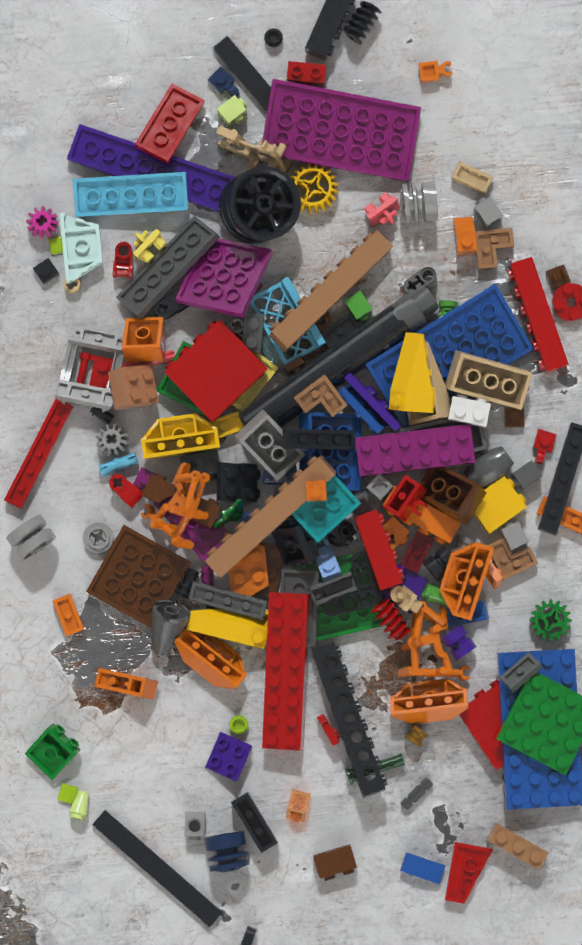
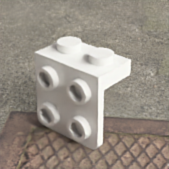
[448,394,491,428]

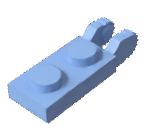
[310,536,342,582]

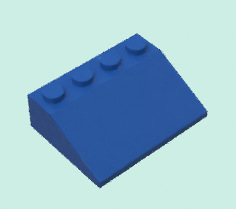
[299,412,362,491]

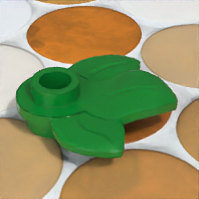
[213,499,244,528]

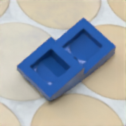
[446,600,489,627]
[400,852,446,884]

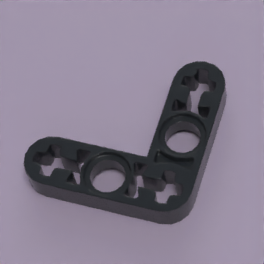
[322,552,377,616]

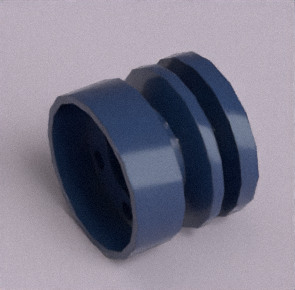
[204,831,249,872]

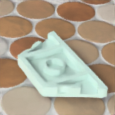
[59,213,103,284]

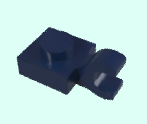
[208,66,240,97]

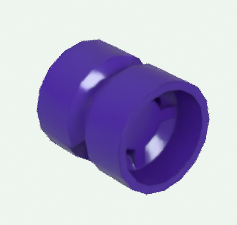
[441,625,477,661]

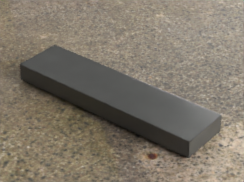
[188,581,268,620]

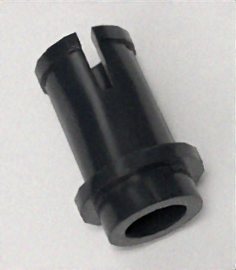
[90,407,115,424]

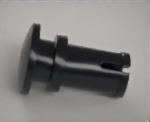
[175,568,199,599]

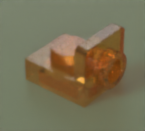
[286,789,311,822]

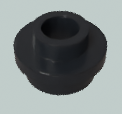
[264,28,283,47]

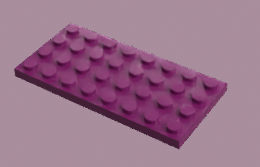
[260,79,421,182]

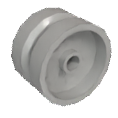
[6,514,56,561]

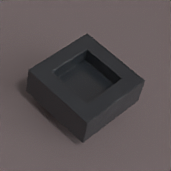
[33,258,60,285]

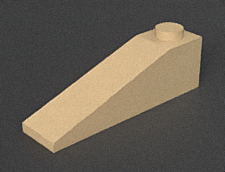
[407,342,451,426]

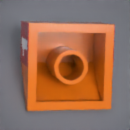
[122,317,166,362]

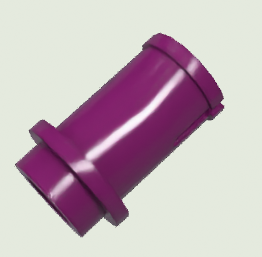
[199,566,214,586]

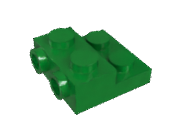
[24,723,81,780]

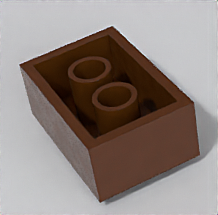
[420,467,486,525]

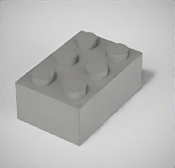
[235,409,305,481]

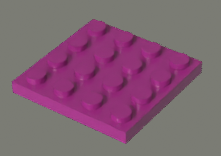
[175,238,273,318]

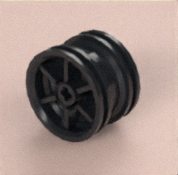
[219,166,301,244]

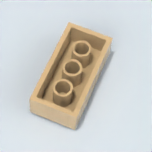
[445,350,533,410]

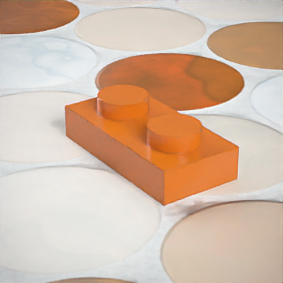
[52,594,85,637]

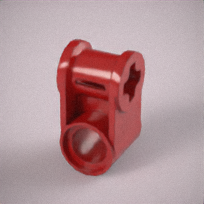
[113,242,134,279]
[109,474,143,509]

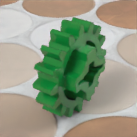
[529,599,572,641]

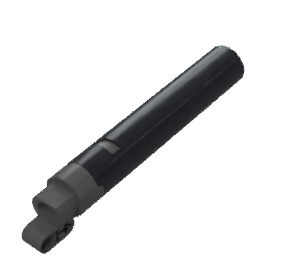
[238,267,439,428]

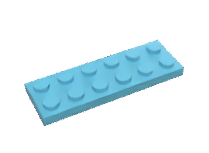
[73,172,189,217]

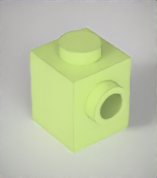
[217,95,247,128]

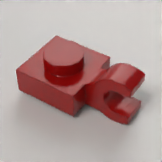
[532,429,557,465]

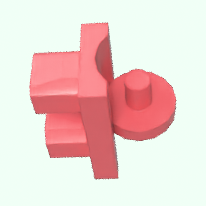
[364,193,400,227]

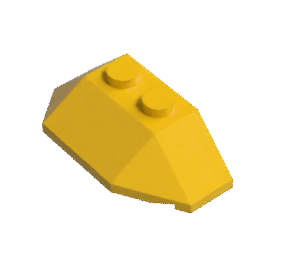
[141,413,220,459]

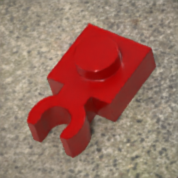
[317,714,341,746]

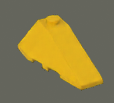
[389,332,435,413]
[186,609,268,649]

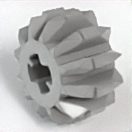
[96,424,128,456]

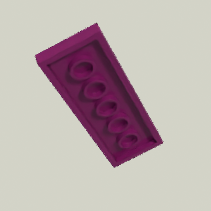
[355,424,475,477]

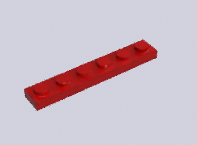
[4,398,74,509]

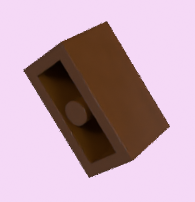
[313,844,357,881]

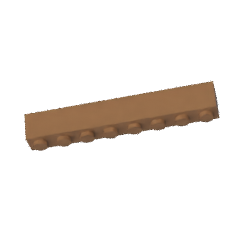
[269,230,393,352]
[205,456,337,578]

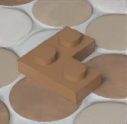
[475,228,514,270]
[293,374,348,417]
[488,538,538,581]

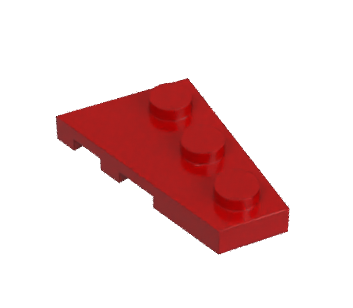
[444,842,493,904]

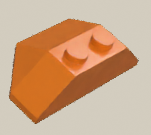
[439,542,494,621]
[174,628,247,689]
[390,679,469,724]

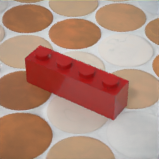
[354,509,404,591]

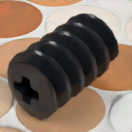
[343,1,382,45]

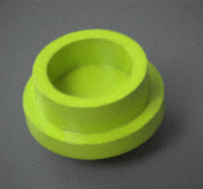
[229,715,249,735]

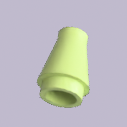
[69,791,89,821]

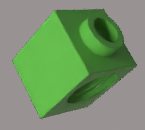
[344,290,373,322]

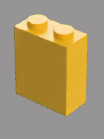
[473,476,527,535]

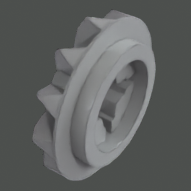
[83,522,114,553]

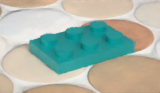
[291,475,361,543]

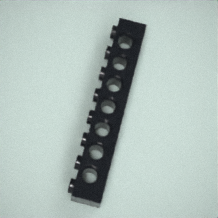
[312,642,388,798]

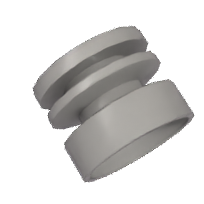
[400,181,438,224]

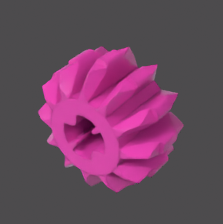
[26,206,59,239]

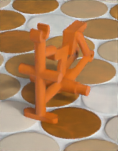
[140,463,210,549]
[398,601,470,681]

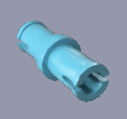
[98,452,139,477]

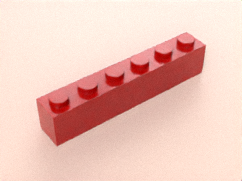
[507,257,569,374]

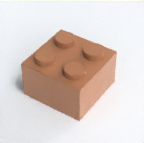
[108,365,159,410]

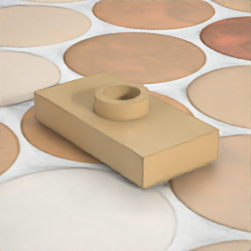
[451,161,493,195]

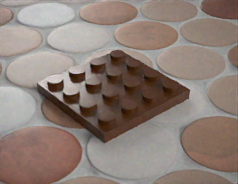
[86,525,191,628]

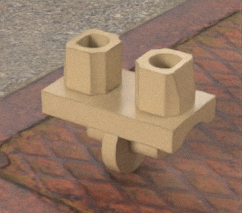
[390,585,422,613]

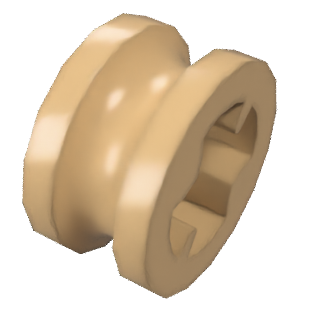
[63,278,81,294]

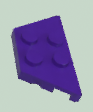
[345,373,401,432]

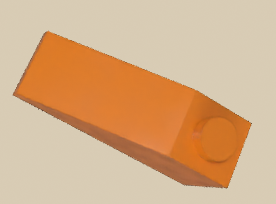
[94,668,158,700]

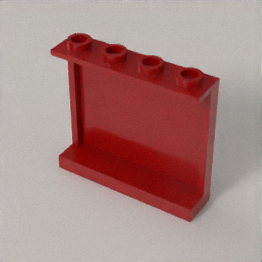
[164,319,268,424]
[459,679,503,770]

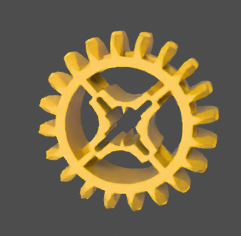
[290,163,338,214]

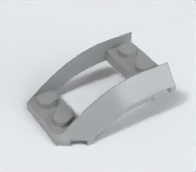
[55,326,124,412]

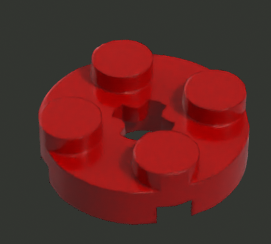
[552,283,582,322]

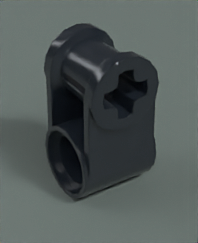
[154,288,189,321]

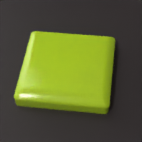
[48,236,63,255]
[57,783,79,804]

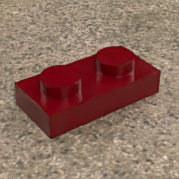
[400,531,434,574]

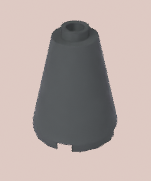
[151,600,190,656]

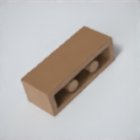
[486,822,548,870]

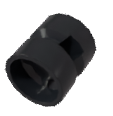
[423,545,451,582]

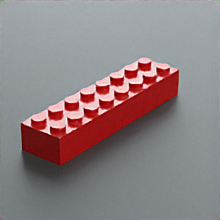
[262,592,311,751]

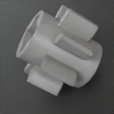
[226,316,244,339]

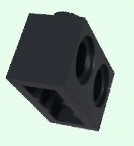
[180,450,220,480]

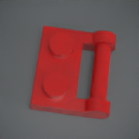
[76,352,113,389]

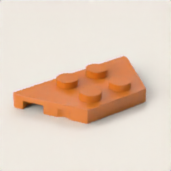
[224,533,269,597]

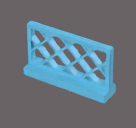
[250,277,326,365]

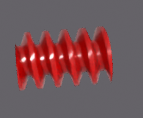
[371,597,411,641]

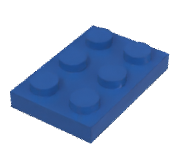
[338,384,390,434]

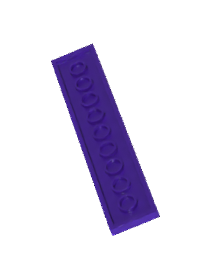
[67,124,248,216]

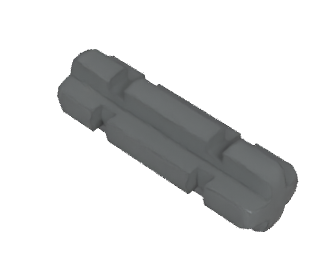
[401,777,433,810]

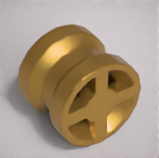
[405,724,429,748]

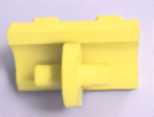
[133,229,167,264]

